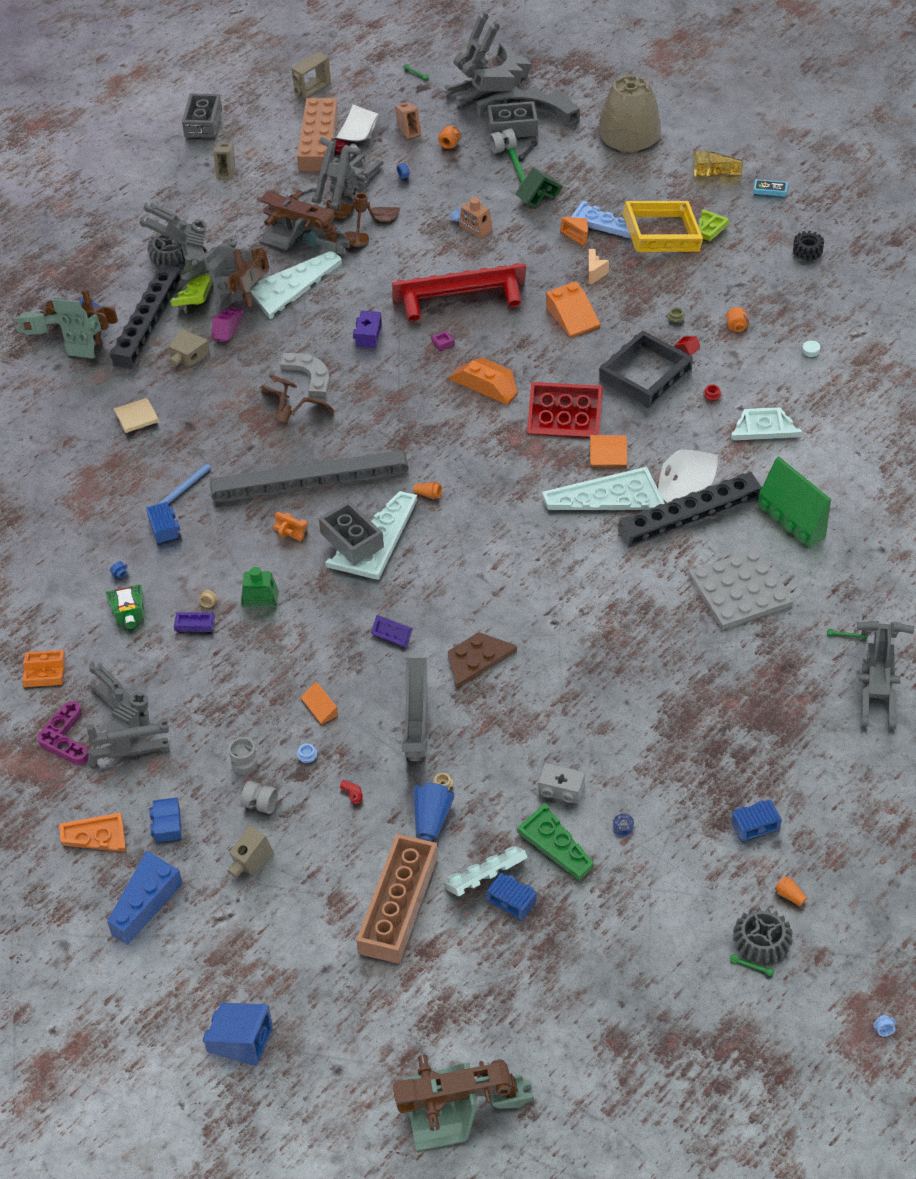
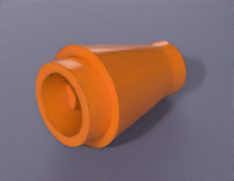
[414,482,442,500]
[774,876,808,907]

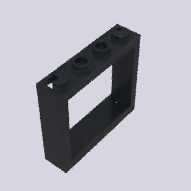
[599,330,693,408]

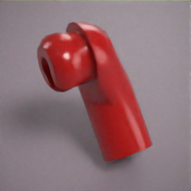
[340,780,363,804]

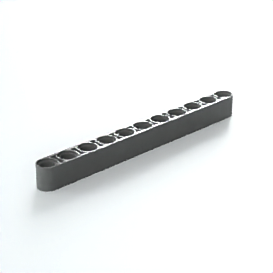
[210,451,409,502]

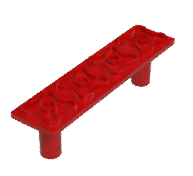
[392,263,526,321]

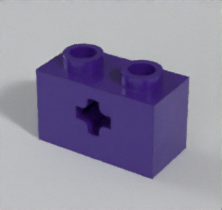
[353,311,382,348]

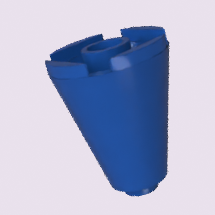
[413,783,455,842]

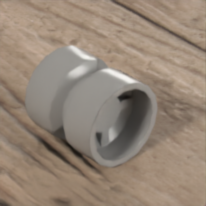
[489,128,517,154]
[228,737,258,775]
[241,781,278,814]

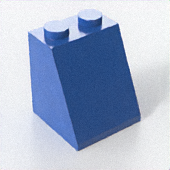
[203,1003,273,1066]

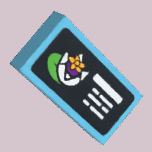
[754,179,788,197]

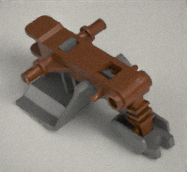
[259,190,350,254]
[204,246,270,314]

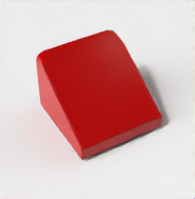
[674,336,700,356]

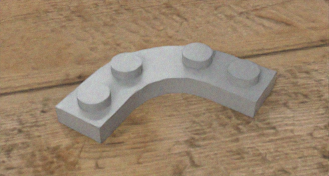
[280,352,330,397]

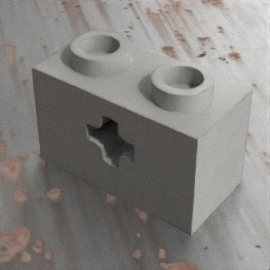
[538,763,585,804]

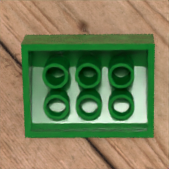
[758,456,831,548]

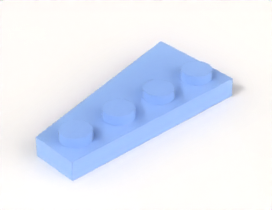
[571,201,638,238]

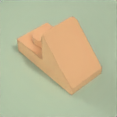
[589,249,609,284]

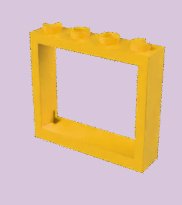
[623,201,703,252]

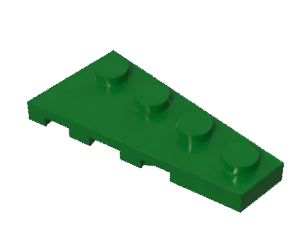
[517,803,594,881]

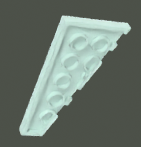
[250,251,342,319]
[542,467,665,510]
[325,491,417,580]

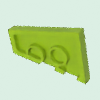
[171,274,213,307]

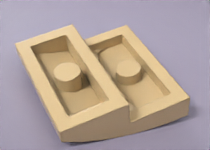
[114,398,159,433]

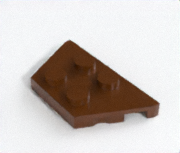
[448,632,517,689]

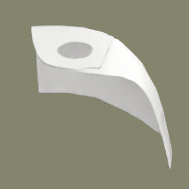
[333,105,380,142]
[658,450,718,503]

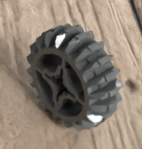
[147,233,185,266]
[733,907,793,965]

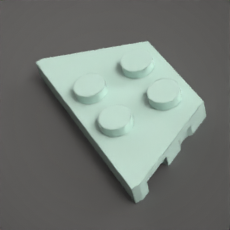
[731,407,802,441]

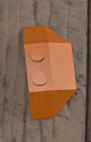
[449,358,517,405]

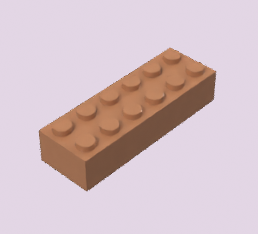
[297,98,339,172]
[356,834,438,964]

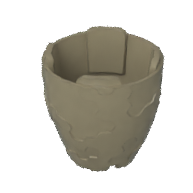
[598,75,661,153]

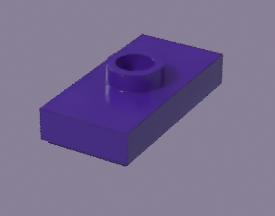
[174,612,215,632]
[371,615,413,647]

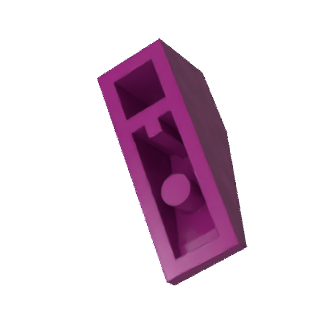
[212,307,244,342]

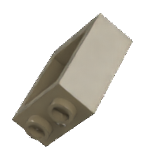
[292,52,331,99]

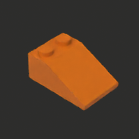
[546,281,601,338]

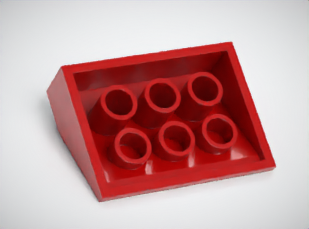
[527,382,603,438]

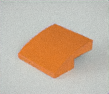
[590,435,627,467]
[22,650,65,687]

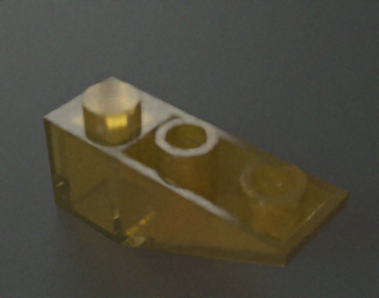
[692,151,743,176]

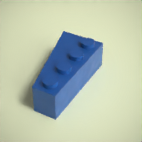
[107,850,183,945]

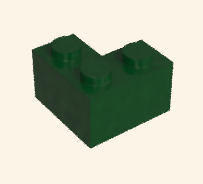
[515,167,563,209]

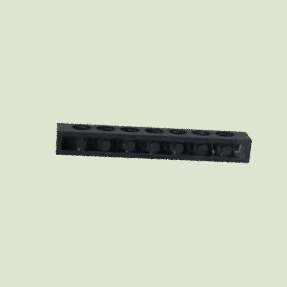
[110,265,181,369]
[618,472,762,548]

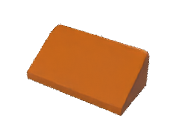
[301,682,338,725]

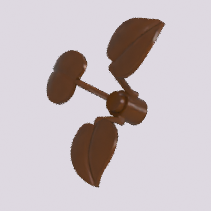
[326,193,400,247]
[261,375,334,424]

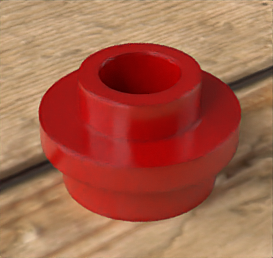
[703,384,721,401]

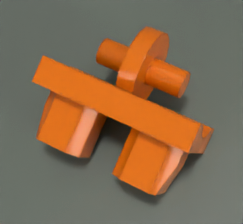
[273,512,308,542]

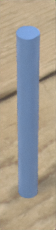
[159,463,211,504]

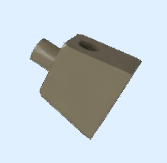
[214,143,235,179]
[169,329,210,367]
[227,825,274,878]

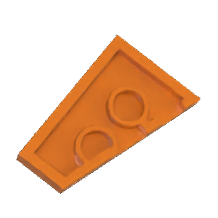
[59,813,127,852]

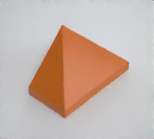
[560,217,588,246]

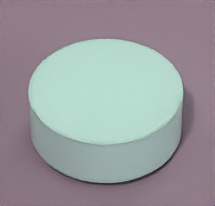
[802,341,820,357]

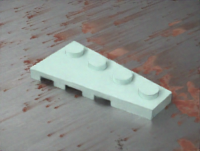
[443,846,528,896]

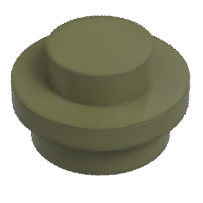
[668,307,685,323]

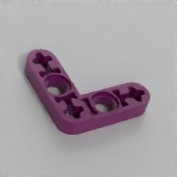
[38,701,89,765]

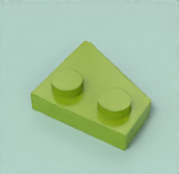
[698,209,729,241]

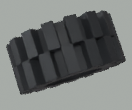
[793,231,824,261]

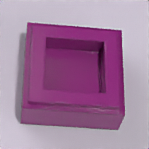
[431,331,455,351]

